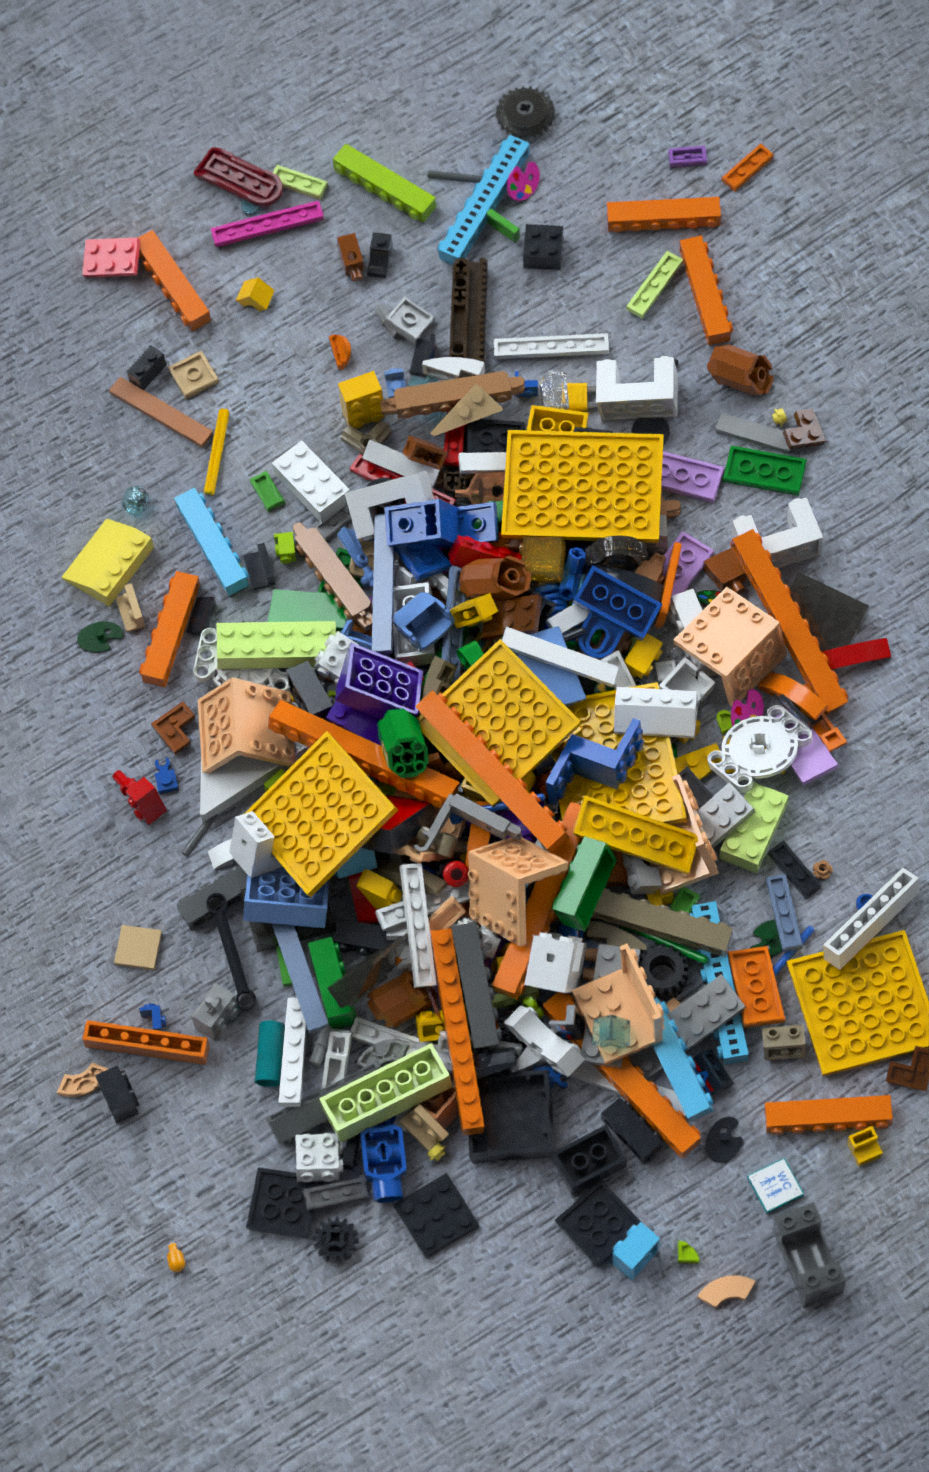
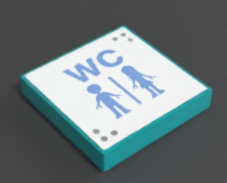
[747,1158,804,1214]

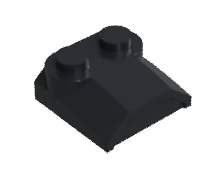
[473,1048,519,1079]

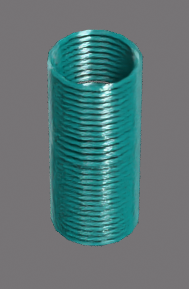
[254,1020,285,1087]

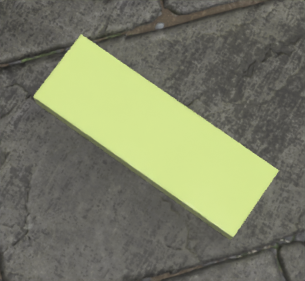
[273,165,328,200]

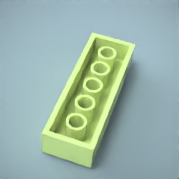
[216,621,336,669]
[319,1043,453,1142]

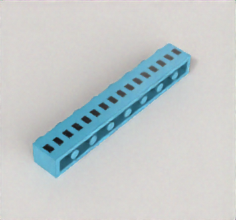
[437,135,530,265]
[689,901,748,1065]

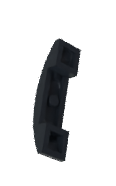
[582,565,664,602]

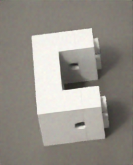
[596,356,678,420]
[345,471,434,541]
[732,497,823,578]
[229,811,283,878]
[524,932,587,993]

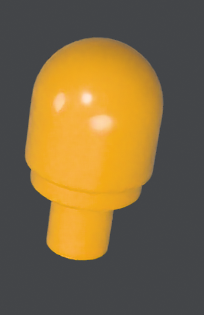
[167,1243,185,1272]

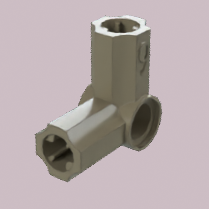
[341,421,393,455]
[416,826,468,858]

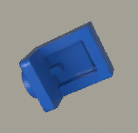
[515,371,538,398]
[139,1003,167,1031]

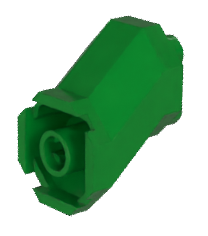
[377,708,429,778]

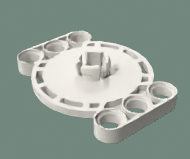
[193,628,289,691]
[707,705,813,793]

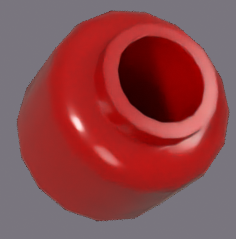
[443,861,469,887]

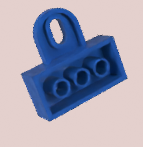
[572,566,662,659]

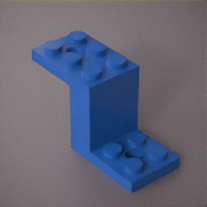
[385,499,499,549]
[546,718,644,805]

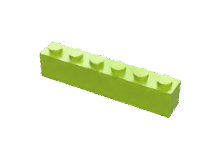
[332,143,437,223]

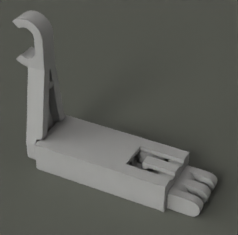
[414,793,522,853]

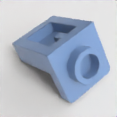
[384,368,406,398]

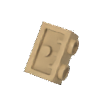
[116,583,145,632]
[400,1104,449,1151]

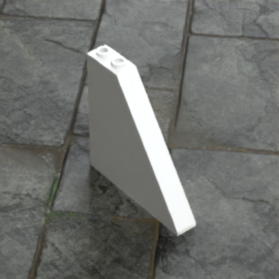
[200,702,309,822]

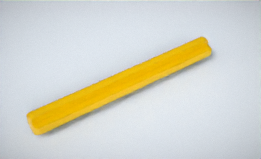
[204,408,229,496]

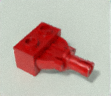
[112,770,167,825]

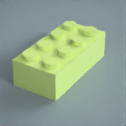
[719,781,789,874]

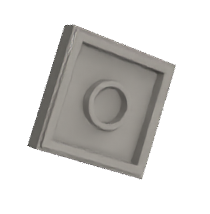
[383,296,435,344]

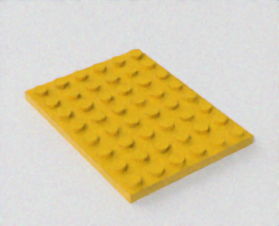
[501,430,664,543]
[551,682,687,825]

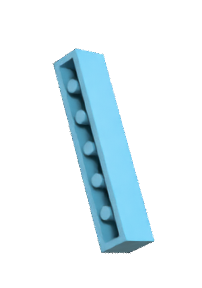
[174,488,249,596]
[652,998,714,1122]

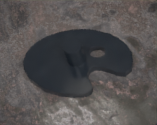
[706,1117,743,1163]

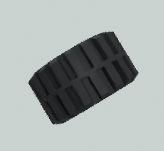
[638,944,688,1001]

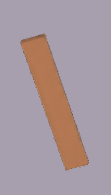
[109,377,213,448]

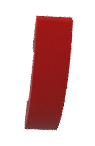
[821,638,891,671]

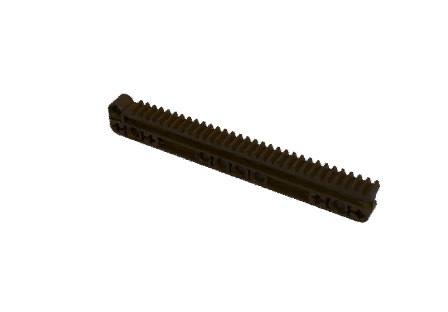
[444,258,488,501]

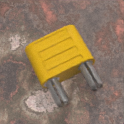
[564,383,598,411]

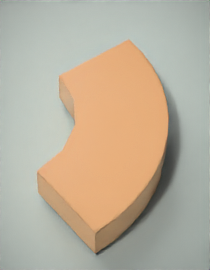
[57,1063,109,1097]
[697,1275,755,1308]

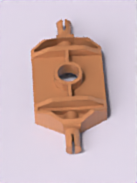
[455,472,505,505]

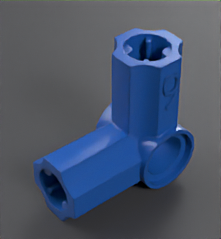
[559,547,586,601]

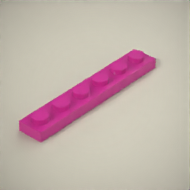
[211,201,324,247]

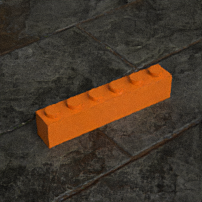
[607,197,721,232]
[138,229,211,331]
[679,236,733,346]
[139,571,200,687]
[82,1020,210,1065]
[764,1095,893,1135]

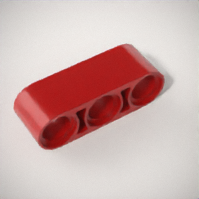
[349,872,379,924]

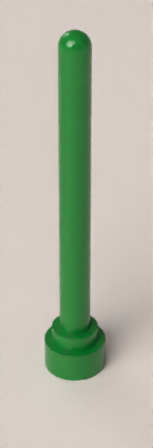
[619,926,708,964]

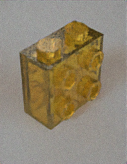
[519,537,566,581]

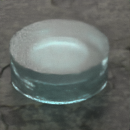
[241,200,260,217]

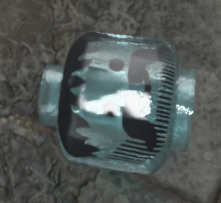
[121,486,149,515]

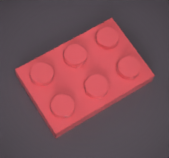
[82,238,140,278]

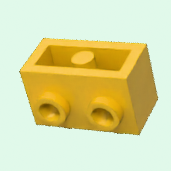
[449,593,498,628]
[624,633,663,679]
[415,1010,445,1042]

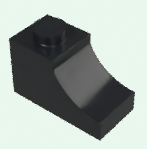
[367,232,393,278]

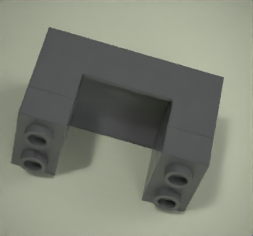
[772,1202,846,1308]

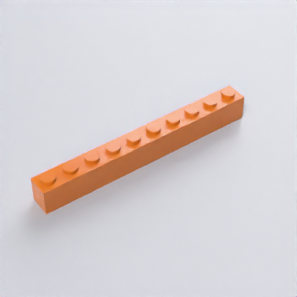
[730,529,848,715]
[415,690,569,853]
[268,700,459,808]
[492,802,583,1000]
[430,928,484,1136]
[542,992,701,1159]

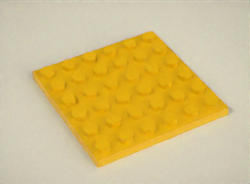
[417,639,582,807]
[244,731,398,897]
[787,930,929,1077]

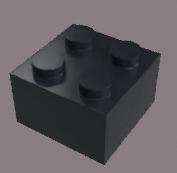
[523,224,564,270]
[95,1065,140,1124]

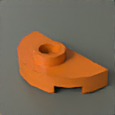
[329,334,351,370]

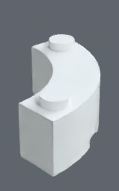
[504,1006,585,1077]

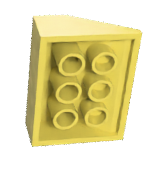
[62,518,154,607]

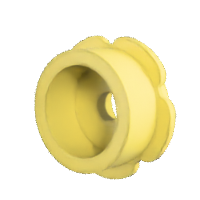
[772,408,788,427]
[427,1142,446,1161]

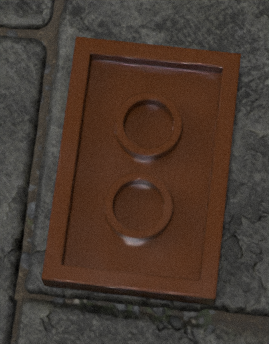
[482,594,542,641]

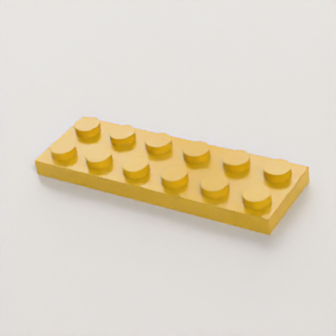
[572,795,698,875]

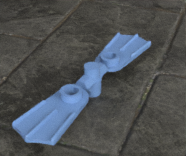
[337,527,374,594]

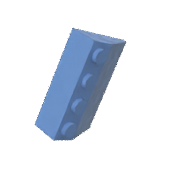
[514,626,586,707]
[243,867,329,928]

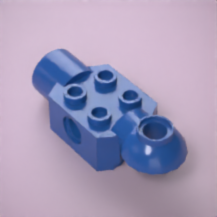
[360,1115,407,1203]

